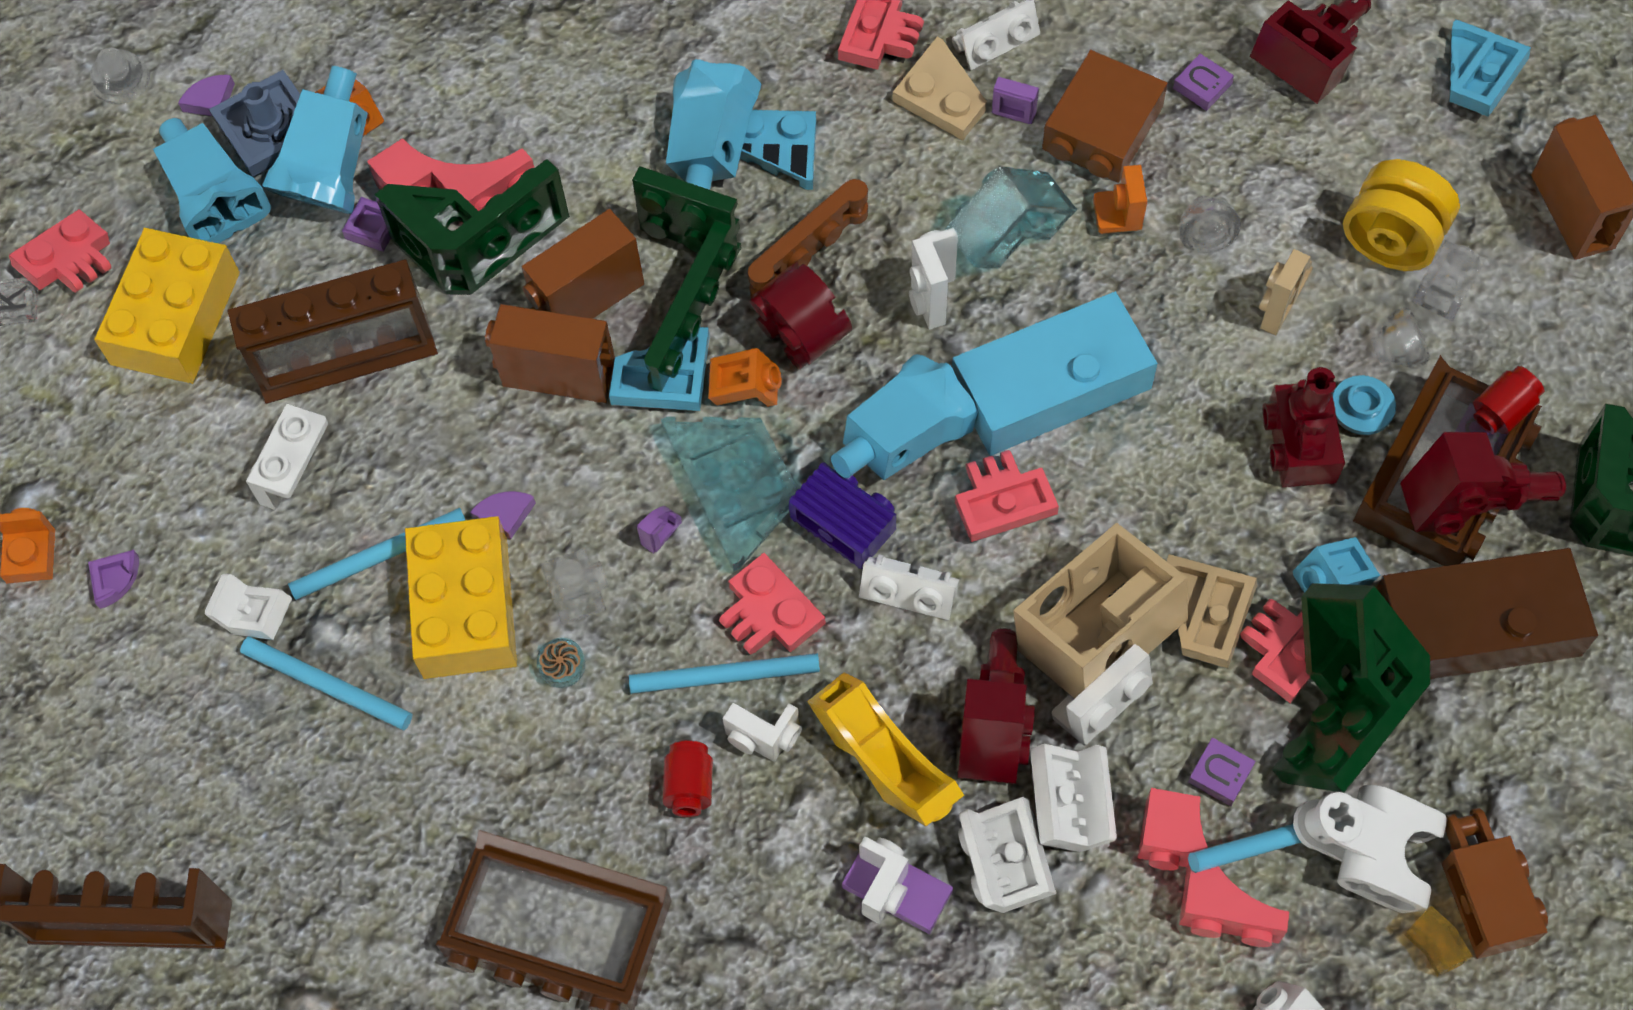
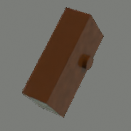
[1376,548,1598,679]

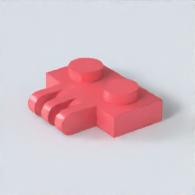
[838,0,924,70]
[9,209,111,293]
[955,450,1059,542]
[719,553,826,655]
[1240,599,1311,704]

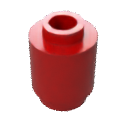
[1473,366,1545,435]
[662,740,713,817]

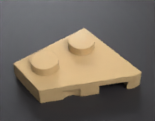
[892,36,987,140]
[1259,249,1313,336]
[1167,554,1257,668]

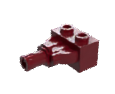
[1250,0,1372,104]
[1262,367,1345,488]
[1400,432,1566,535]
[957,628,1035,784]

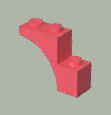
[367,138,534,211]
[1138,788,1289,947]

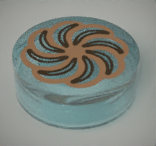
[537,638,586,688]

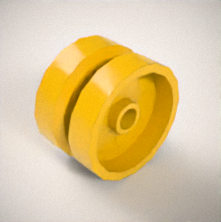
[1342,159,1460,271]

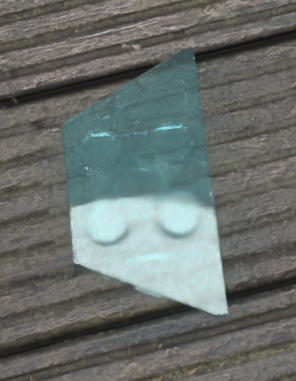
[661,417,798,572]

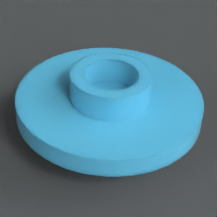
[1333,375,1396,435]

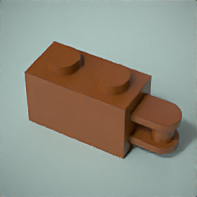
[1441,808,1548,959]

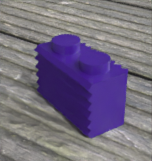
[789,462,897,569]

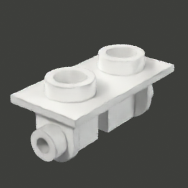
[952,0,1040,71]
[859,554,960,620]

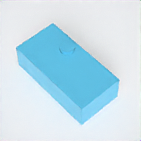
[952,291,1158,456]

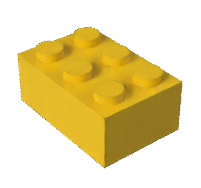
[94,227,240,384]
[405,516,517,679]

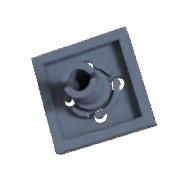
[209,70,300,177]

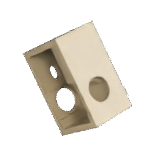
[1013,523,1188,699]

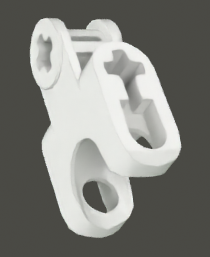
[1293,785,1447,913]

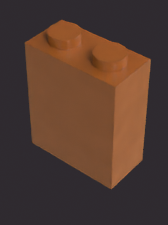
[1042,49,1168,183]
[1531,115,1633,260]
[521,209,645,319]
[485,304,615,403]

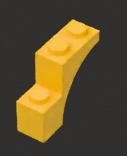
[807,672,964,826]

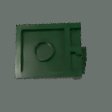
[632,166,741,392]

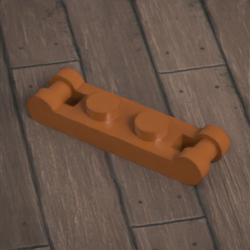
[748,179,868,298]

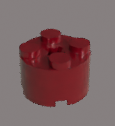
[750,261,852,370]

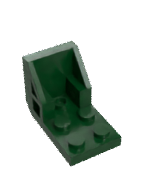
[374,159,570,295]
[1569,403,1633,556]
[1272,583,1430,793]

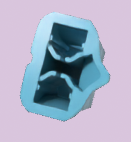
[666,59,762,190]
[262,66,368,214]
[153,118,272,243]
[831,355,978,480]

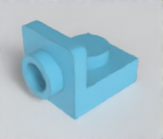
[1293,537,1380,593]

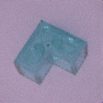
[945,166,1077,269]

